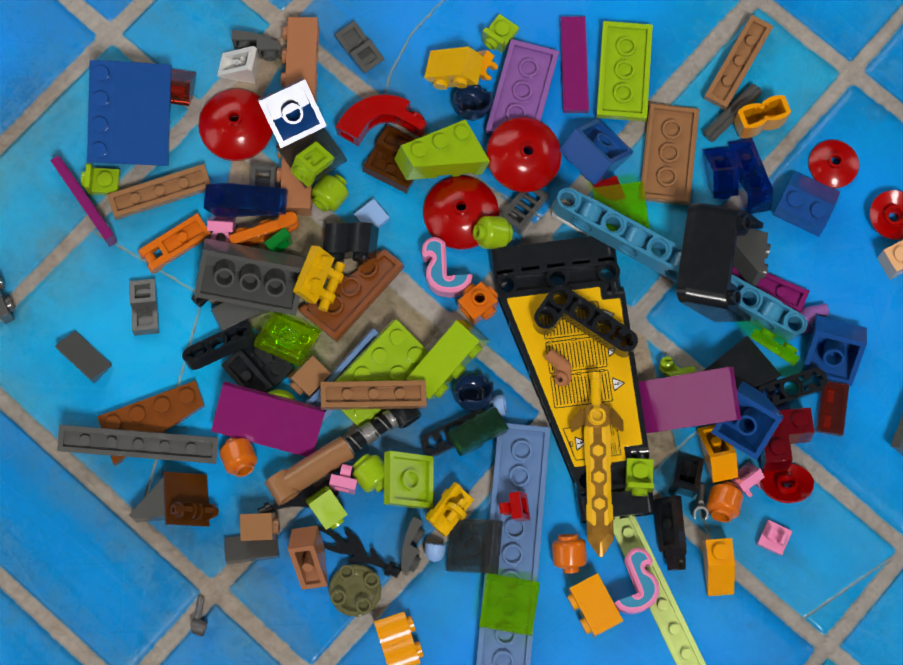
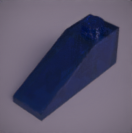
[728,138,773,214]
[203,183,288,217]

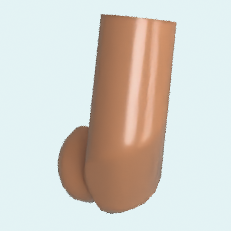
[545,349,572,386]

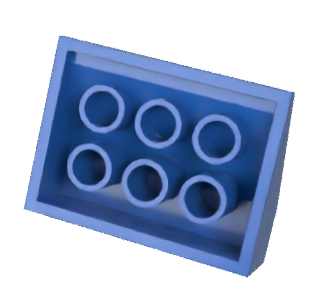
[87,60,172,166]

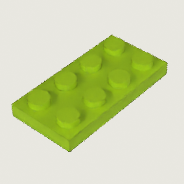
[596,21,653,122]
[334,319,429,429]

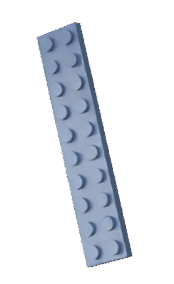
[476,423,551,665]

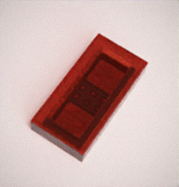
[816,381,849,437]

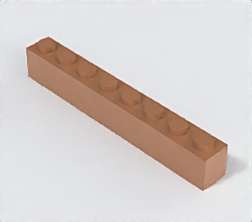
[276,17,319,216]

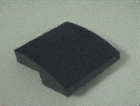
[221,331,296,393]

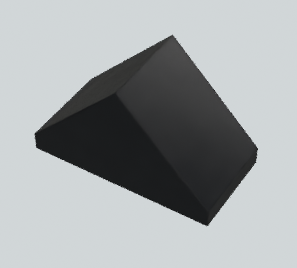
[668,452,704,498]

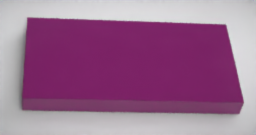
[639,367,741,433]
[211,381,325,457]

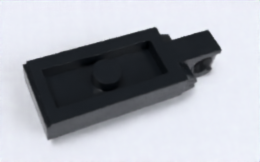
[654,495,687,571]

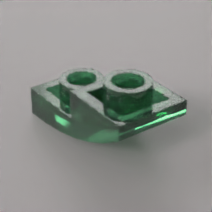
[447,407,509,456]

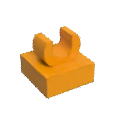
[477,50,498,81]

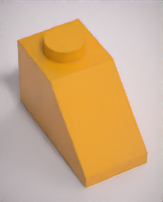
[697,424,738,483]
[702,538,735,597]

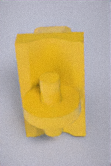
[426,482,474,537]

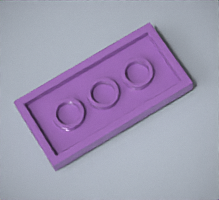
[486,39,559,135]

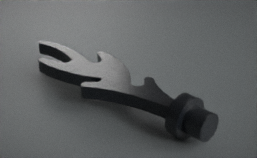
[257,479,339,513]
[318,527,402,578]

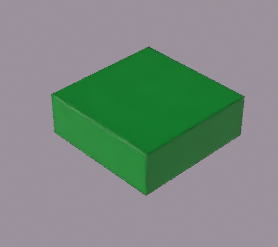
[264,227,293,253]

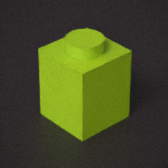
[305,485,348,530]

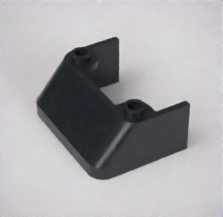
[676,203,764,322]

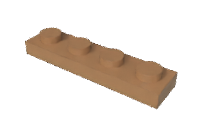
[704,15,773,110]
[107,164,213,220]
[320,380,427,410]

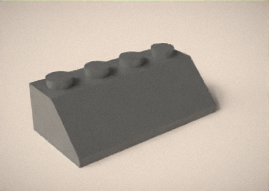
[194,238,306,316]

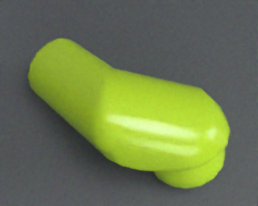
[659,356,696,377]

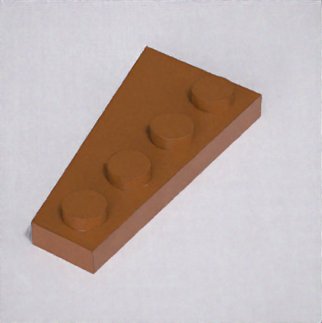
[298,249,405,342]
[97,381,205,466]

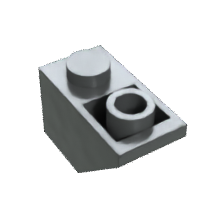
[733,228,771,287]

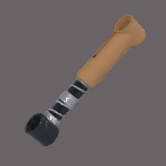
[264,408,422,506]

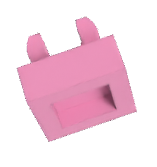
[207,216,236,243]
[729,462,765,497]
[329,464,357,495]
[756,520,792,556]

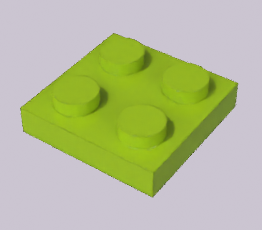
[384,451,434,510]

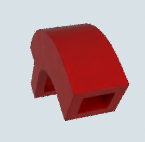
[336,95,427,147]

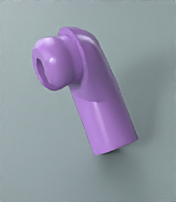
[797,303,829,334]

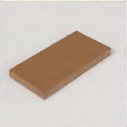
[639,103,699,206]

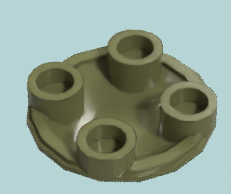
[329,564,382,617]

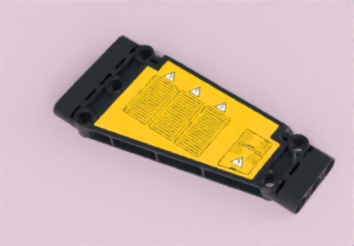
[490,236,656,523]

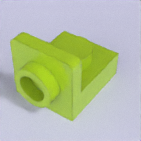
[482,14,519,53]
[291,141,335,187]
[81,164,121,196]
[625,458,654,496]

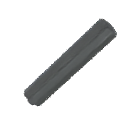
[703,84,762,142]

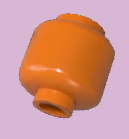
[219,437,257,477]
[706,481,743,523]
[552,533,587,573]

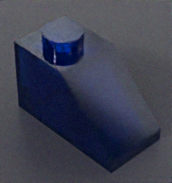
[703,146,739,199]

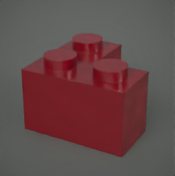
[760,407,815,472]

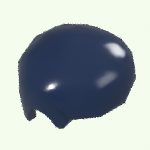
[453,85,492,121]
[454,374,494,411]

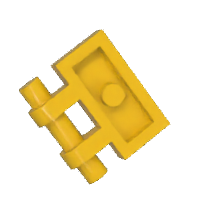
[293,245,345,312]

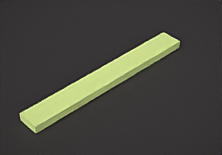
[611,490,706,665]

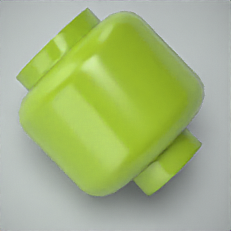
[311,174,349,212]
[473,216,513,249]
[352,453,384,493]

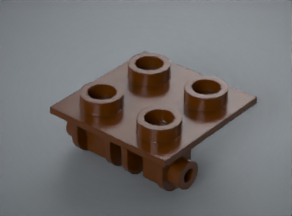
[163,471,219,527]

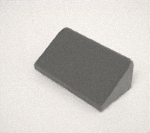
[55,331,112,384]
[225,534,280,564]

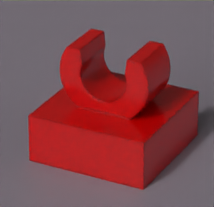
[499,491,530,522]

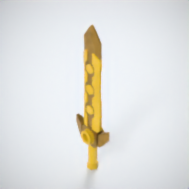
[570,372,624,557]

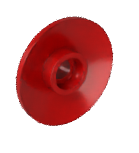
[808,140,859,189]
[869,190,903,240]
[761,464,814,503]

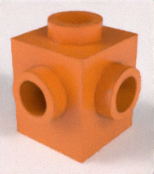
[457,282,498,326]

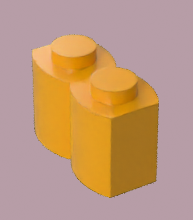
[733,95,791,138]
[374,612,424,665]

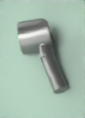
[692,484,709,520]
[190,597,208,636]

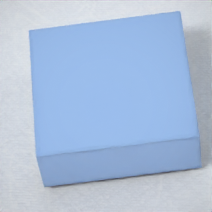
[354,199,390,228]

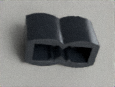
[323,222,379,263]

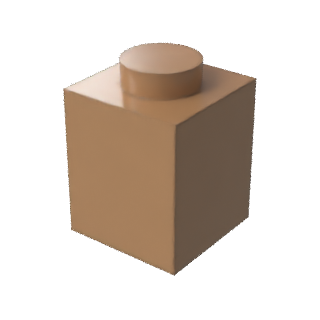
[287,355,331,396]
[240,513,280,541]

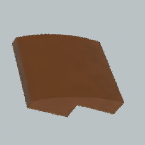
[362,125,416,194]

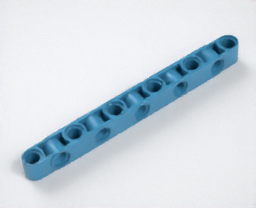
[552,188,807,341]

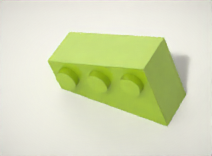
[394,119,490,180]
[406,320,490,400]

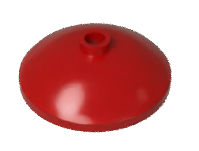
[199,89,273,161]
[486,117,562,193]
[423,176,499,250]

